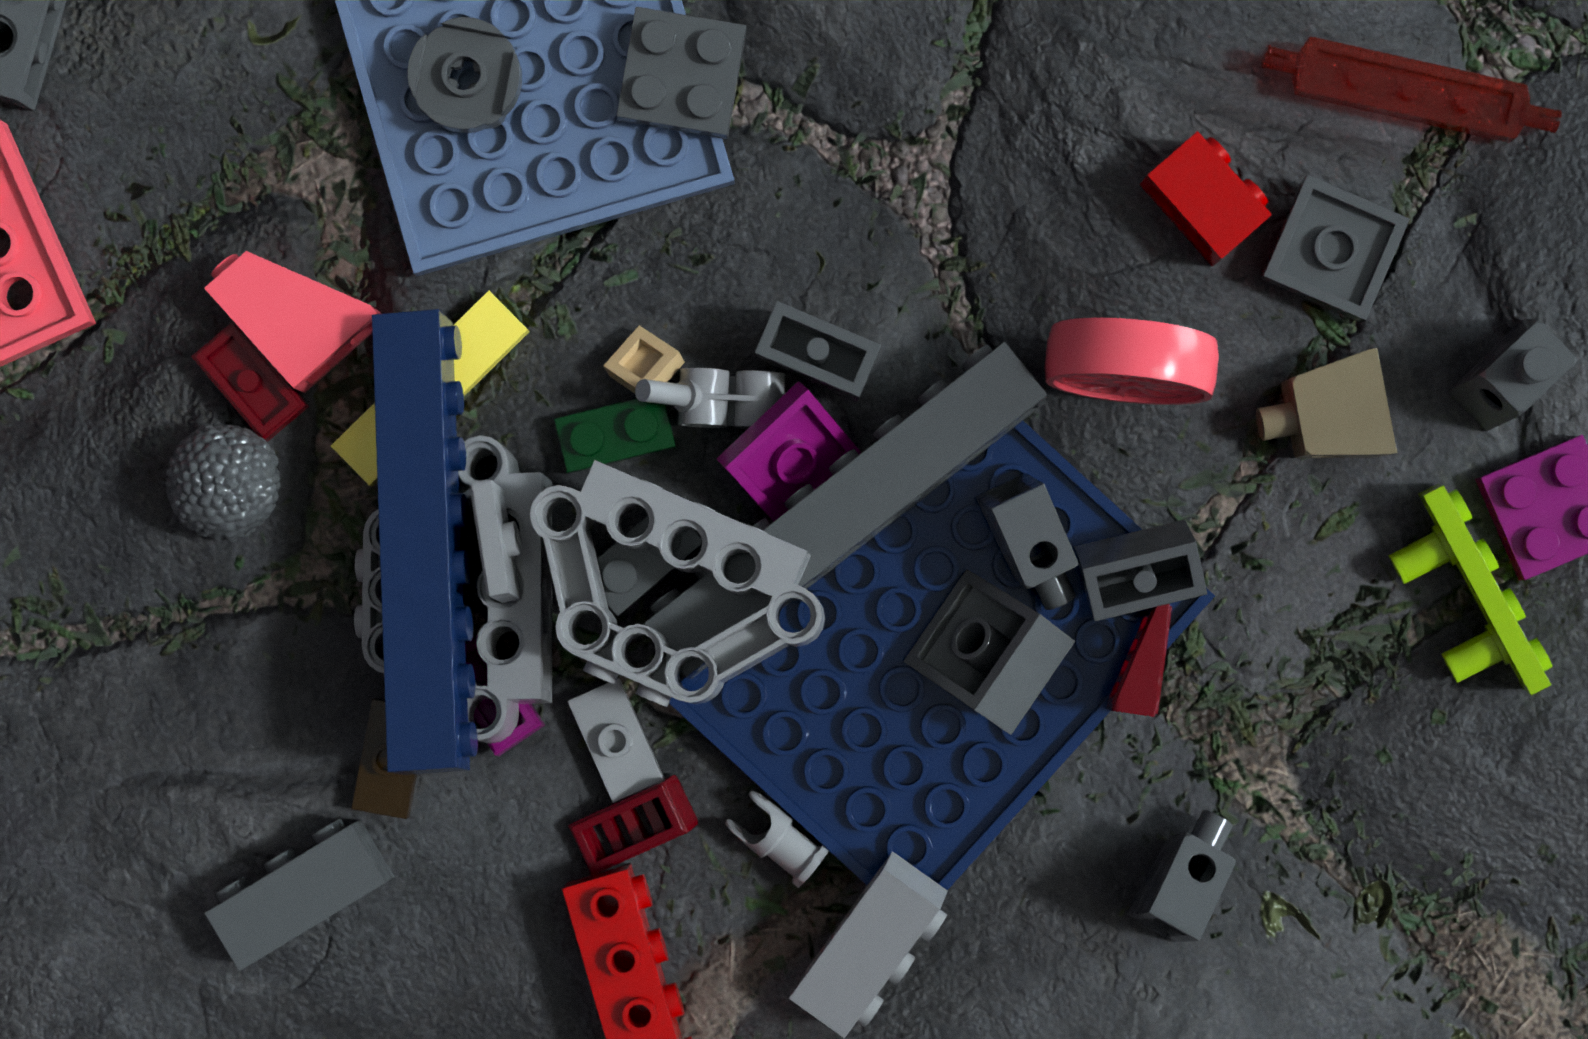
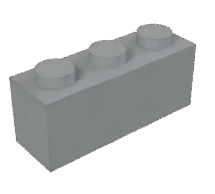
[789,851,948,1039]

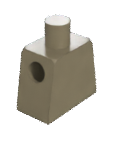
[1256,348,1397,459]

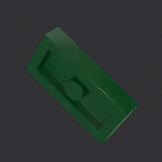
[554,399,676,474]

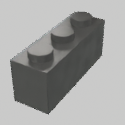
[204,818,395,971]

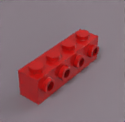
[562,864,692,1039]

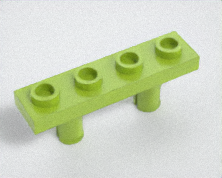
[1388,484,1553,695]

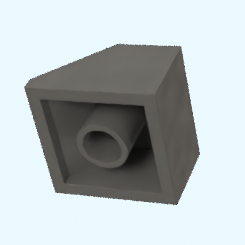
[903,569,1075,735]

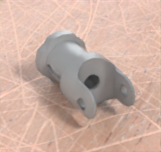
[725,791,829,888]

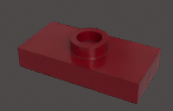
[191,321,309,442]

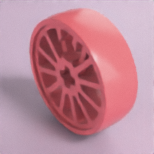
[1044,317,1219,405]

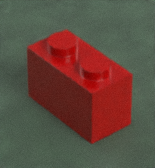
[1139,131,1272,267]

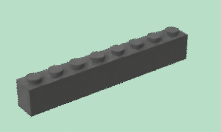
[645,342,1047,679]

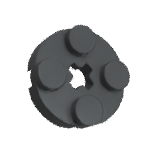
[407,17,522,133]

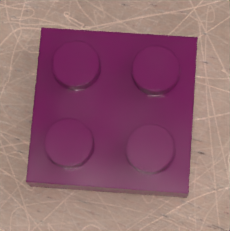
[716,381,861,522]
[1475,435,1588,581]

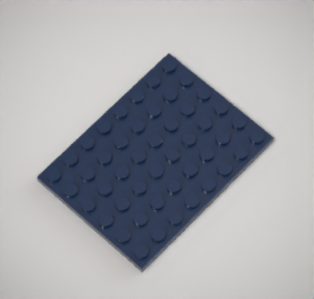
[669,371,1215,890]

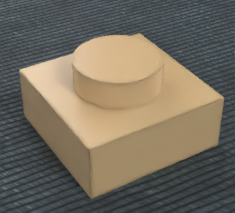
[603,325,685,403]

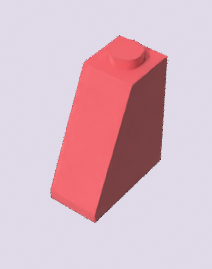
[204,251,381,393]

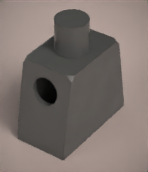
[1447,319,1578,431]
[976,473,1078,610]
[1125,810,1236,942]

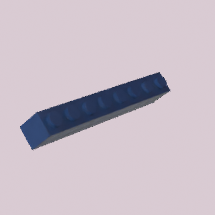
[372,309,478,775]

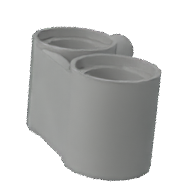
[635,368,786,429]

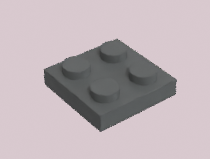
[617,7,747,139]
[1260,174,1410,323]

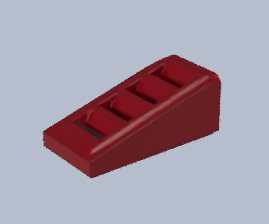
[1106,604,1172,717]
[568,774,698,875]

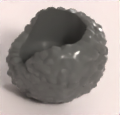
[165,423,281,543]

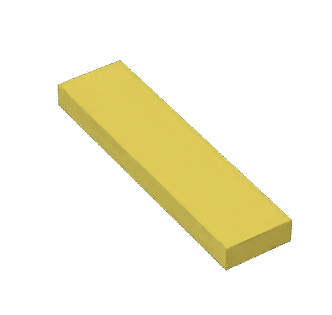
[331,291,530,486]

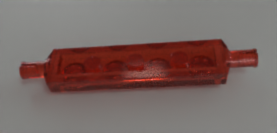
[1261,36,1562,143]

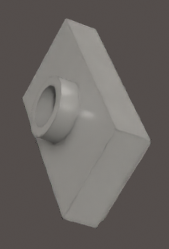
[470,480,522,603]
[567,678,665,803]

